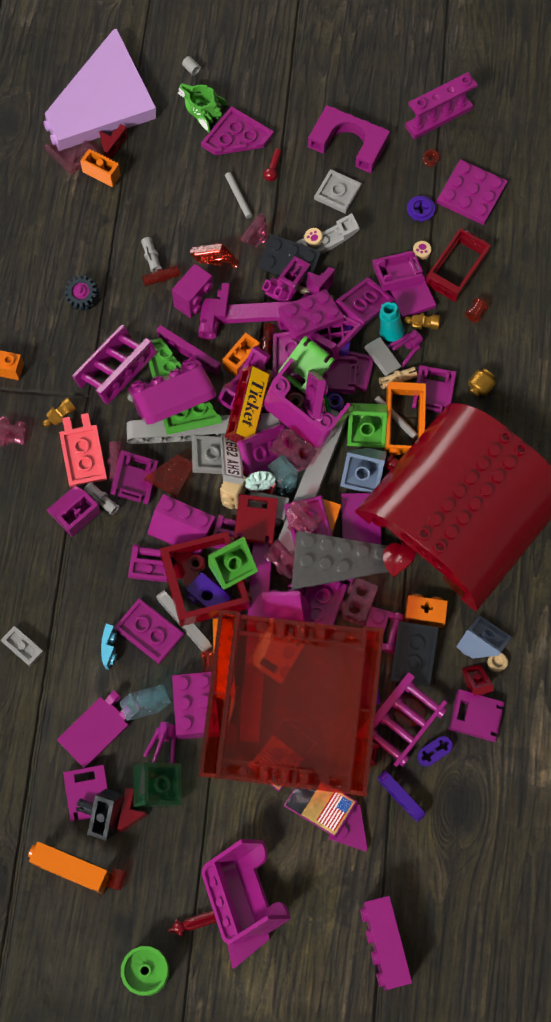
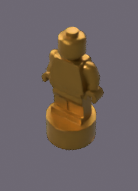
[404,313,440,330]
[43,398,76,427]

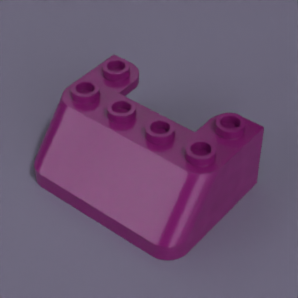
[128,358,216,425]
[202,839,291,944]

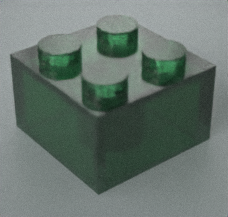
[133,762,182,808]

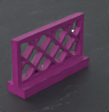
[278,293,362,360]

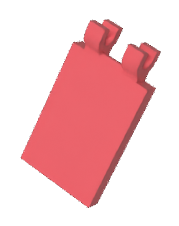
[59,413,107,487]

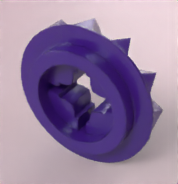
[407,196,435,222]

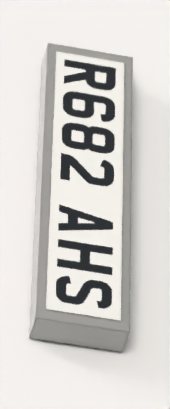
[220,434,244,484]

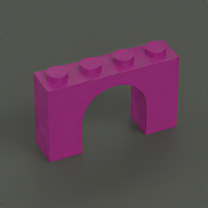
[308,105,390,173]

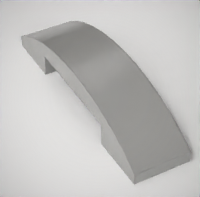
[296,213,360,254]

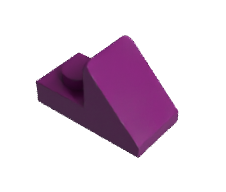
[306,267,335,295]

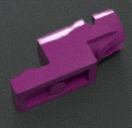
[198,283,230,339]

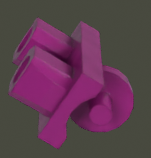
[262,277,296,302]

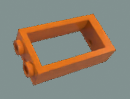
[385,382,426,455]
[28,841,111,894]

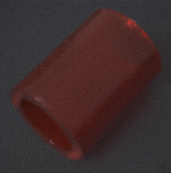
[107,868,126,891]

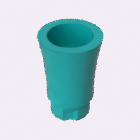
[379,302,405,342]

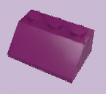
[148,494,216,555]

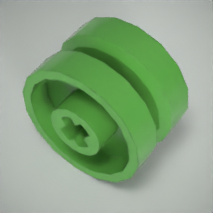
[121,946,170,996]

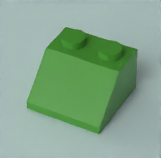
[347,403,387,448]

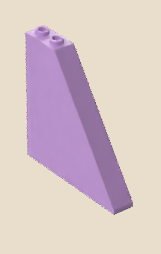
[44,29,156,151]

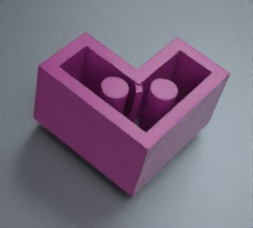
[172,264,213,318]

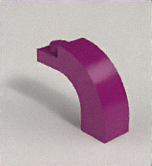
[217,346,271,410]

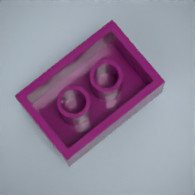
[172,672,219,740]

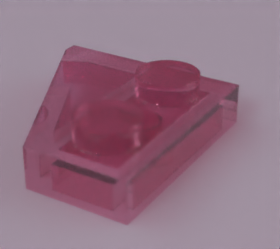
[240,213,267,248]

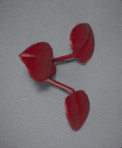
[372,519,417,577]

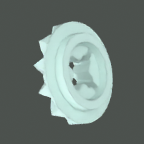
[245,471,275,492]

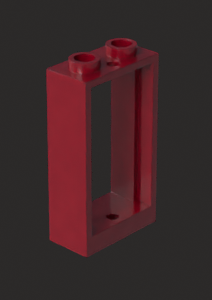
[425,228,491,302]

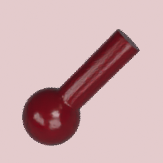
[264,149,282,181]

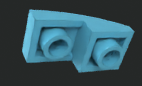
[101,624,117,670]

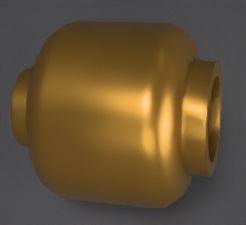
[468,368,496,397]

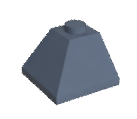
[340,448,387,493]
[456,615,512,658]

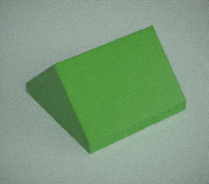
[208,537,258,589]

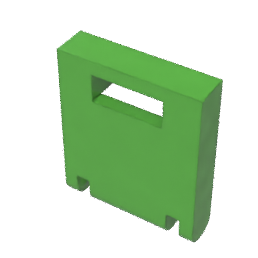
[278,336,335,394]

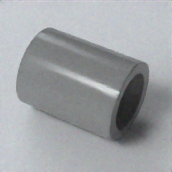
[182,56,201,76]

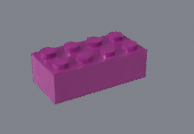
[360,896,412,991]

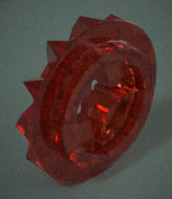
[394,695,426,727]

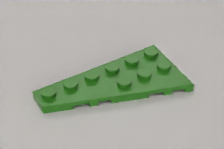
[148,338,222,435]

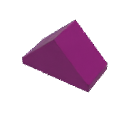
[278,256,310,290]

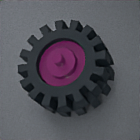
[64,275,100,311]

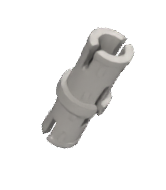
[141,237,162,273]
[84,482,119,515]

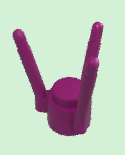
[386,330,423,368]
[144,722,177,769]

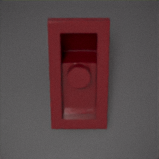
[99,124,128,160]
[462,664,494,696]
[117,788,147,832]

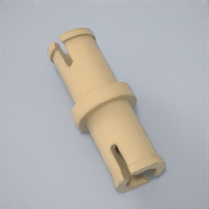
[379,366,417,389]

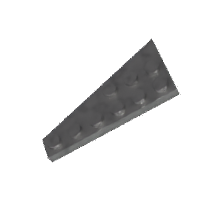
[292,531,388,590]

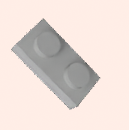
[1,626,44,667]

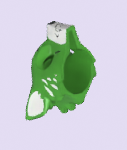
[178,83,228,133]

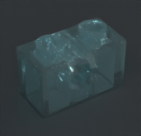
[268,454,298,496]
[120,685,171,721]

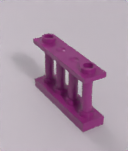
[405,72,478,140]
[72,325,158,404]
[358,672,448,767]

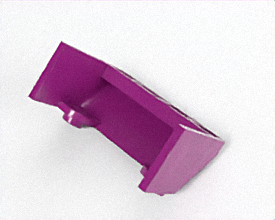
[264,358,355,448]

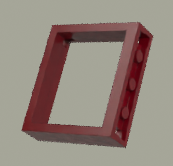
[160,531,252,627]

